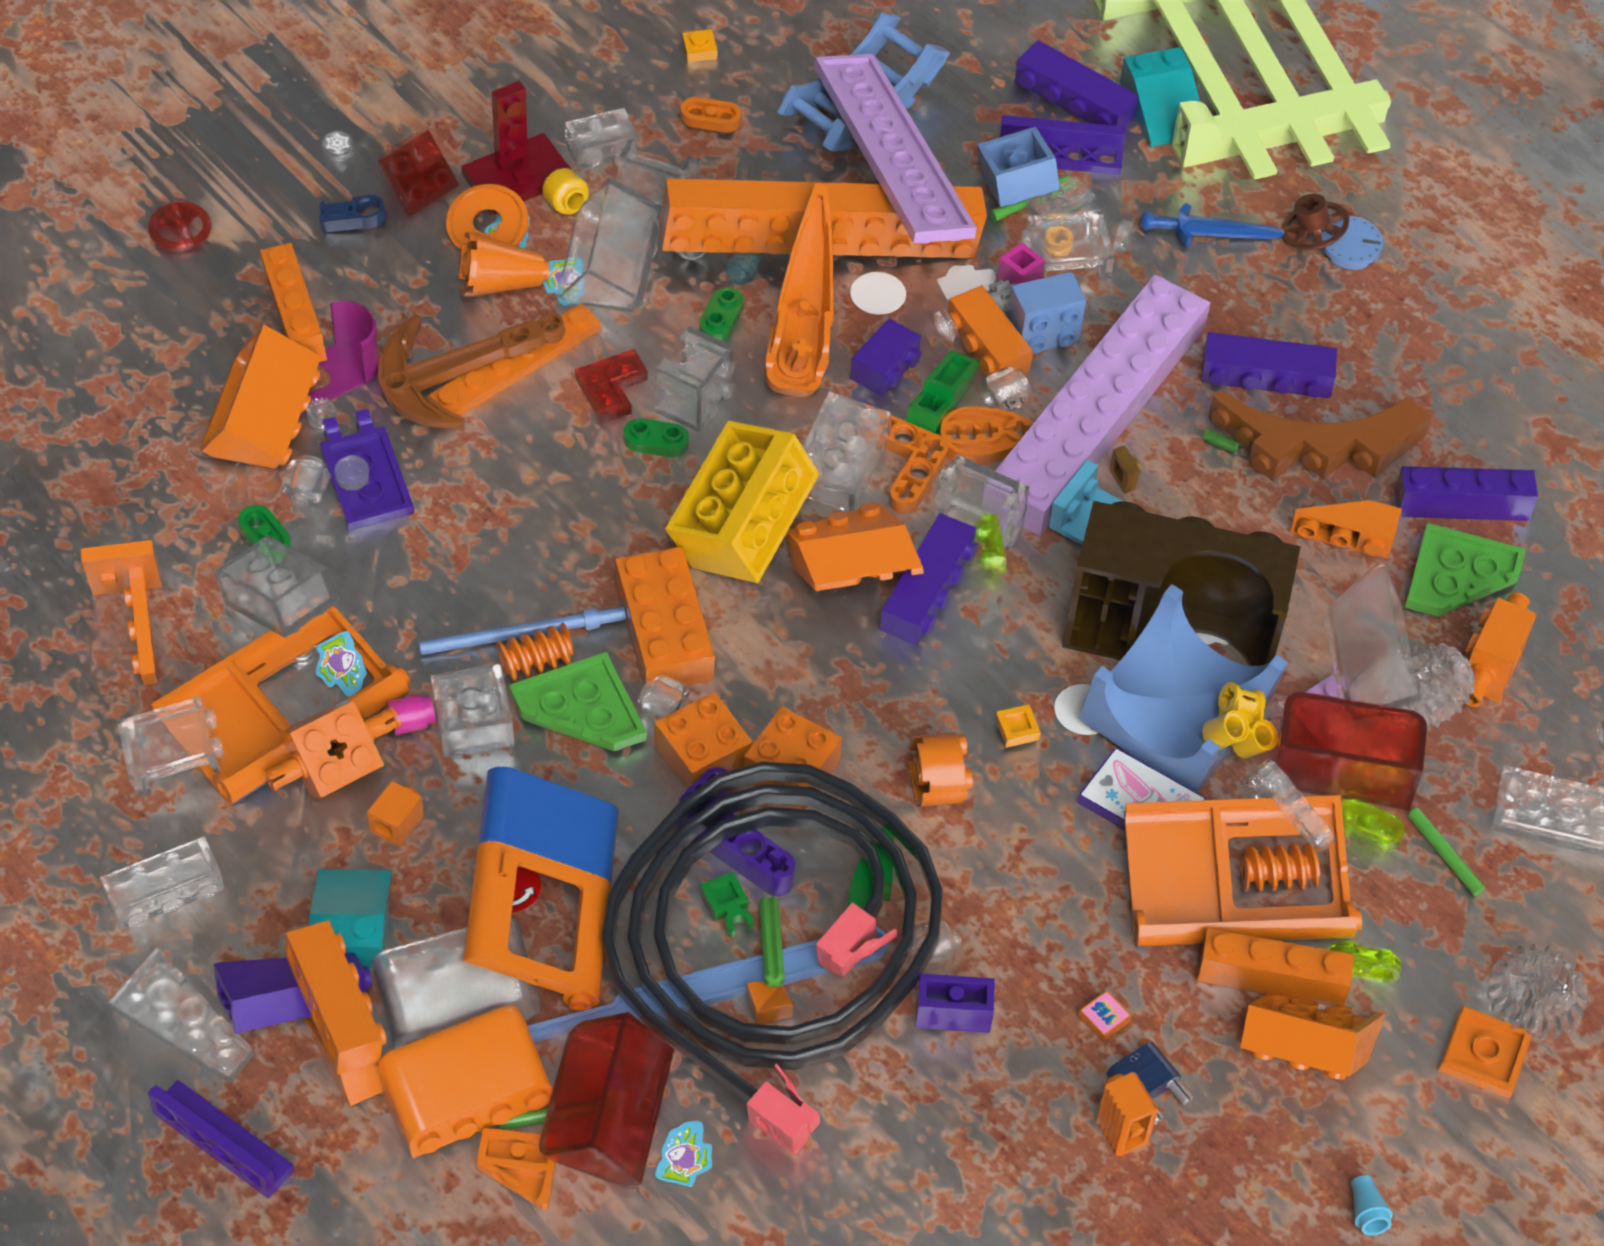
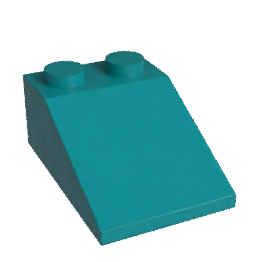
[1120,47,1200,148]
[308,869,392,970]

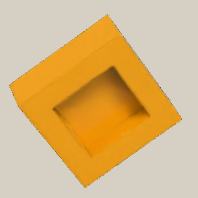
[682,29,717,62]
[995,704,1041,748]

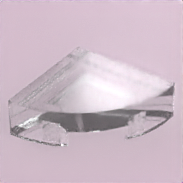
[1113,220,1136,253]

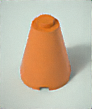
[459,232,549,297]

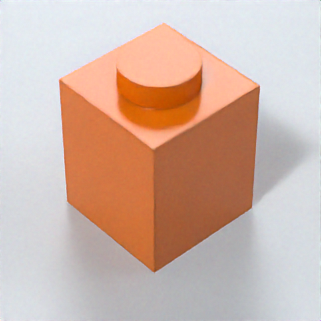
[367,781,424,847]

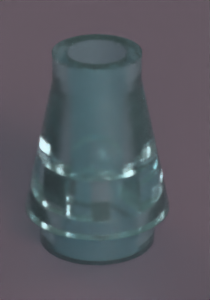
[726,253,764,285]

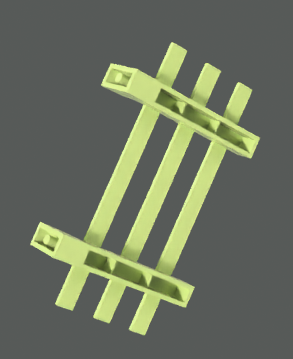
[1092,0,1391,180]

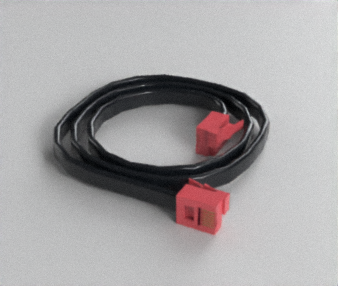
[601,761,943,1156]

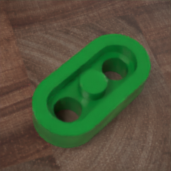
[699,287,744,343]
[624,418,689,458]
[238,505,292,562]

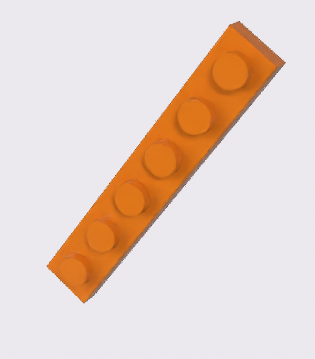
[425,303,601,416]

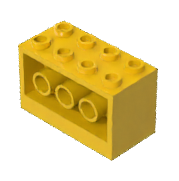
[665,420,819,583]

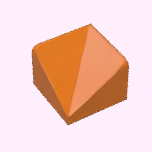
[746,981,793,1025]

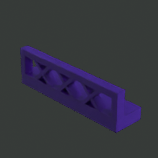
[999,115,1125,175]
[148,1080,294,1199]

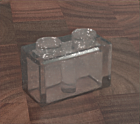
[565,108,637,170]

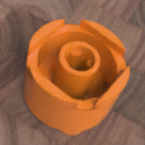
[909,732,973,807]

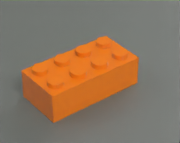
[615,546,715,693]

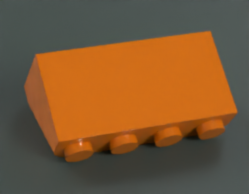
[200,325,321,469]
[378,1005,555,1159]

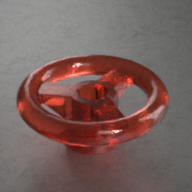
[148,201,212,251]

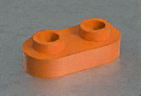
[680,97,742,133]

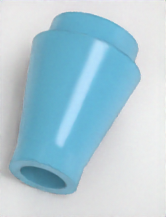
[1351,1175,1393,1236]

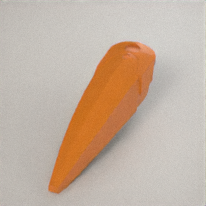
[765,183,833,397]

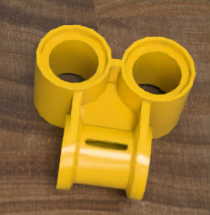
[1202,682,1278,759]

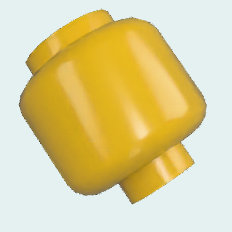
[543,168,589,215]

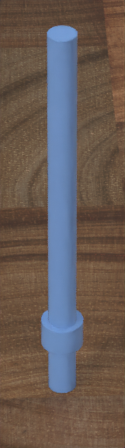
[419,606,626,655]

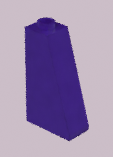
[214,953,372,1033]

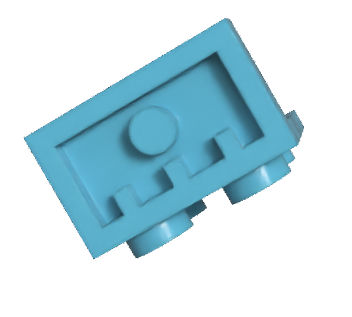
[1049,459,1122,545]

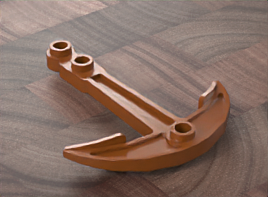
[378,313,566,428]

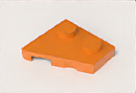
[477,1128,559,1210]

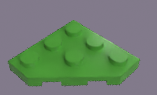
[1405,523,1526,617]
[509,652,647,751]

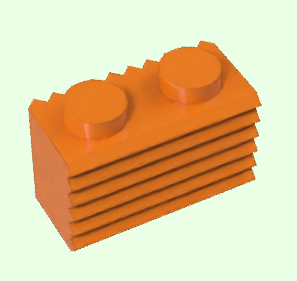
[1096,1072,1159,1156]

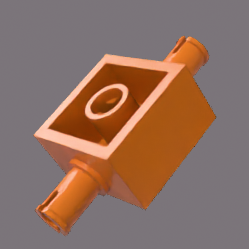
[1459,592,1537,707]
[263,700,401,798]

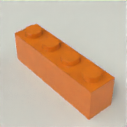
[260,242,327,362]
[284,920,386,1074]
[1197,928,1354,1007]

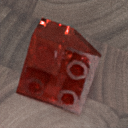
[378,129,460,216]

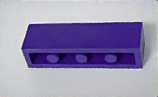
[1014,40,1139,127]
[1201,332,1337,398]
[1394,466,1538,521]
[880,513,979,646]

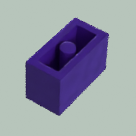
[850,318,922,397]
[915,973,995,1033]

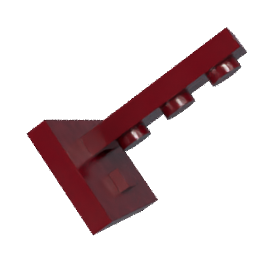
[461,80,572,215]

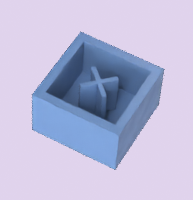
[977,127,1060,207]
[1007,272,1086,354]

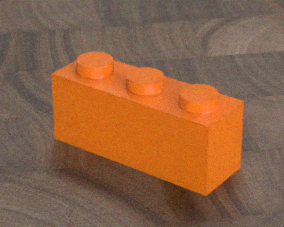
[946,285,1033,385]

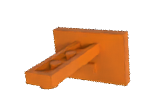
[80,540,163,685]

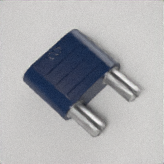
[1106,1042,1193,1124]

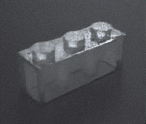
[100,836,224,931]

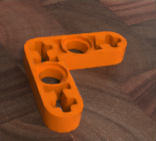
[859,409,949,514]

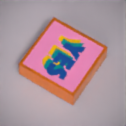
[1078,990,1132,1042]

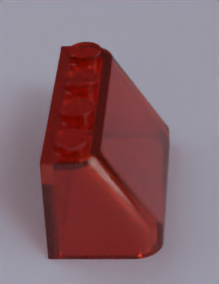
[1269,692,1427,811]
[539,1012,675,1187]

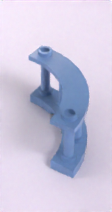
[777,12,950,151]

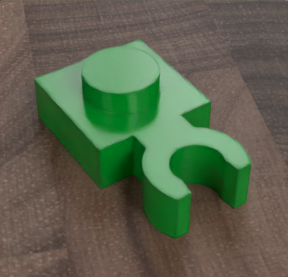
[700,872,753,939]

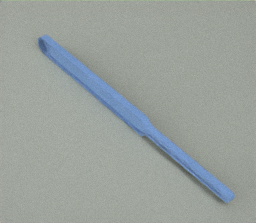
[528,927,888,1043]

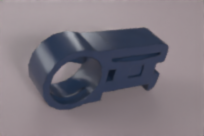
[319,195,387,233]

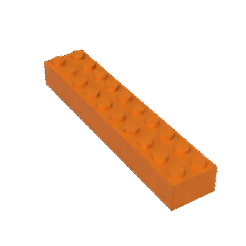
[659,178,987,258]

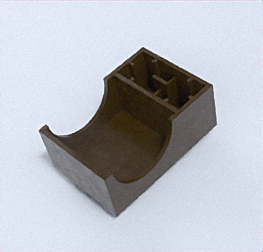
[1062,501,1301,666]

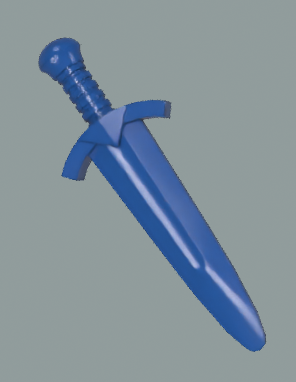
[1140,203,1285,247]

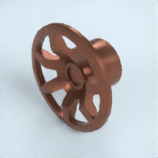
[1281,194,1350,250]

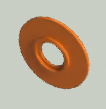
[446,184,529,251]

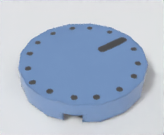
[1320,216,1384,269]

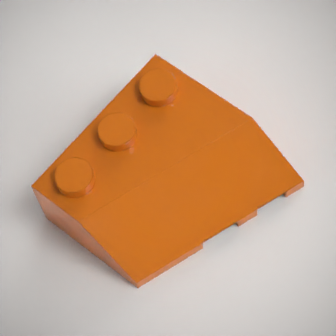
[786,502,924,591]
[1240,992,1385,1079]

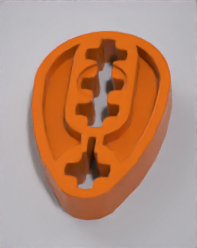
[940,406,1034,466]

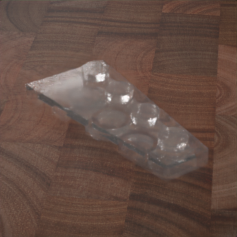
[109,947,254,1084]

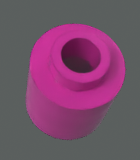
[381,694,436,736]

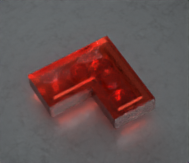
[575,349,648,424]

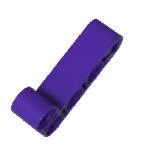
[679,767,795,897]

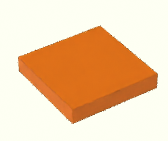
[1439,1005,1533,1099]

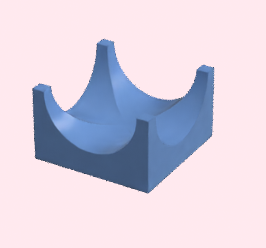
[1078,584,1288,793]

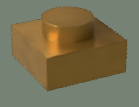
[1109,445,1141,494]

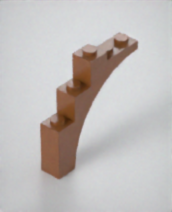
[1208,389,1431,481]

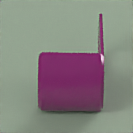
[303,300,379,413]

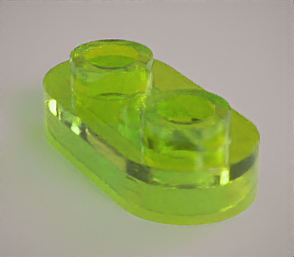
[975,513,1006,575]
[1341,799,1405,851]
[1329,940,1402,983]

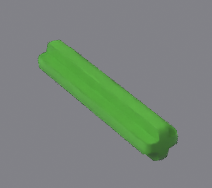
[759,896,785,988]

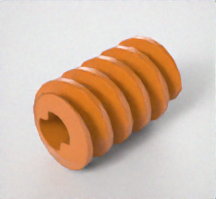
[496,622,573,682]
[1240,843,1320,892]

